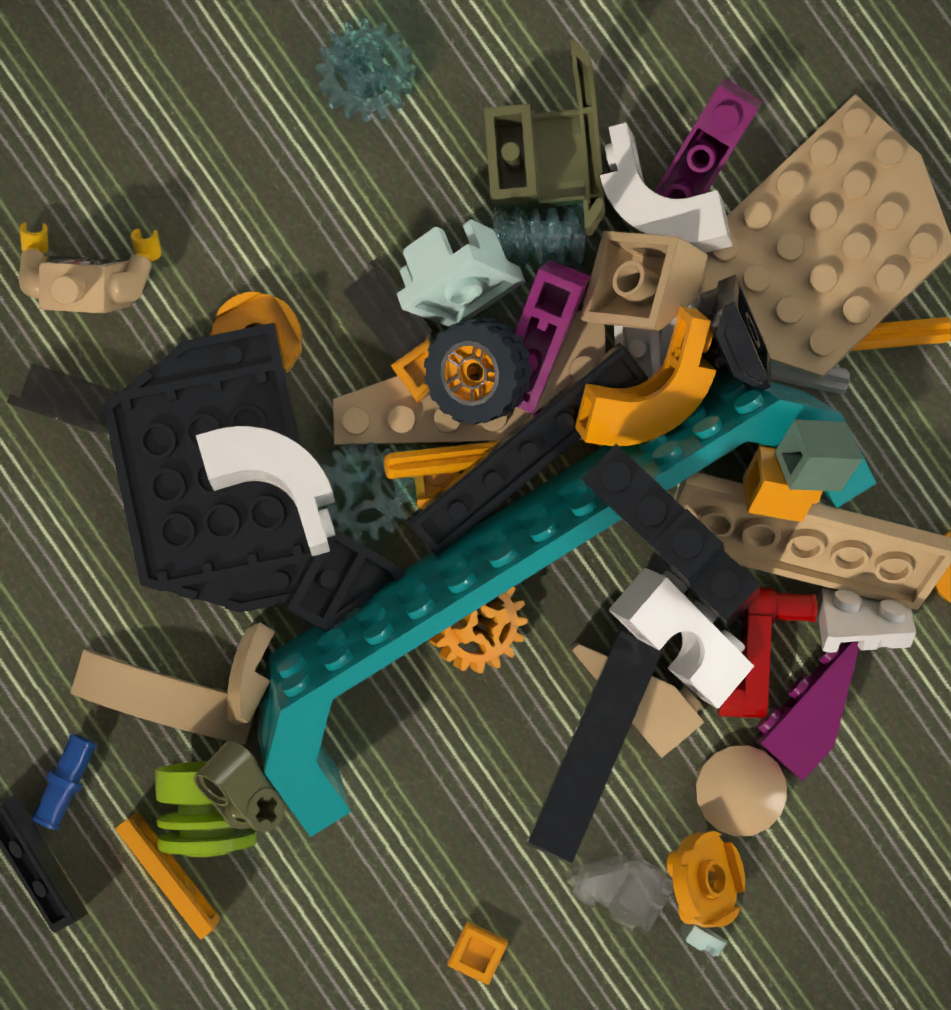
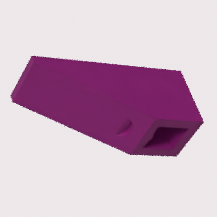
[654,78,763,199]
[754,642,859,781]

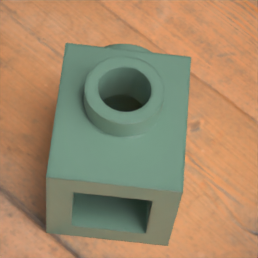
[775,420,863,491]

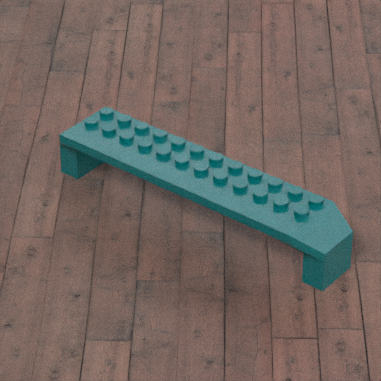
[257,371,876,837]

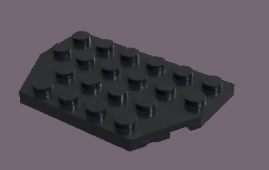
[103,323,311,612]

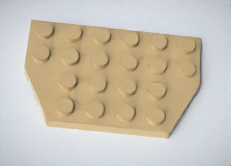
[697,94,951,379]

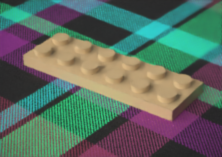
[673,472,951,610]

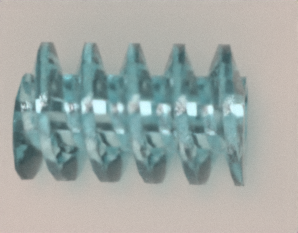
[493,207,586,267]

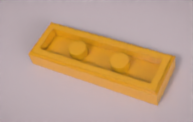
[115,812,221,940]

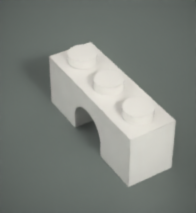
[609,568,754,709]

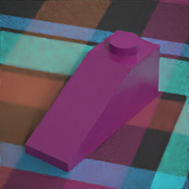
[515,259,591,414]

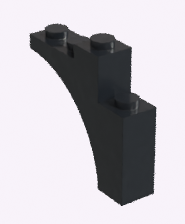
[582,444,761,629]

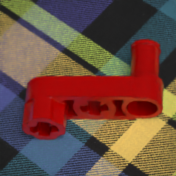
[717,587,818,719]

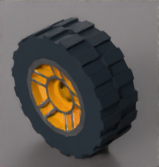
[424,318,532,425]

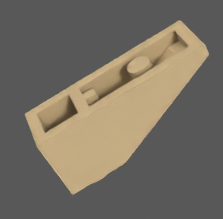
[570,642,704,758]

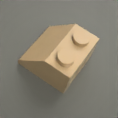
[580,231,708,331]

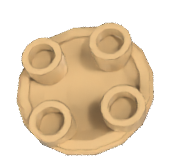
[696,745,787,837]

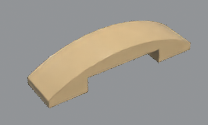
[70,649,257,745]

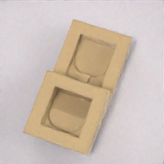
[227,622,275,726]

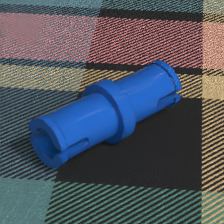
[31,733,98,830]

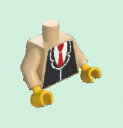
[19,222,162,313]

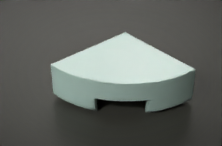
[680,923,727,957]

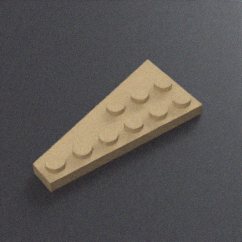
[333,310,606,446]

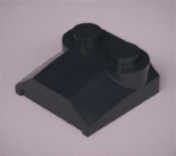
[695,274,771,391]

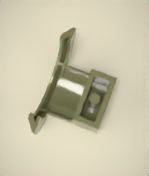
[484,40,605,236]

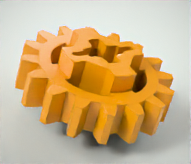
[429,587,528,673]

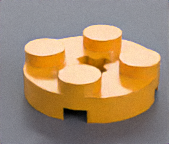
[210,292,302,373]
[666,831,745,928]

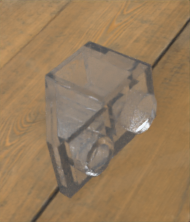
[566,852,674,932]

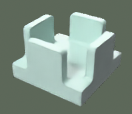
[397,219,526,327]

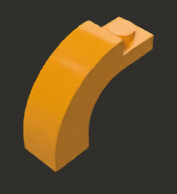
[575,306,716,446]

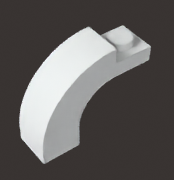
[600,122,733,253]
[196,426,335,557]

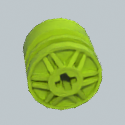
[155,761,257,857]

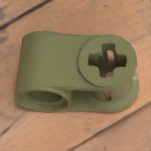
[194,740,285,832]

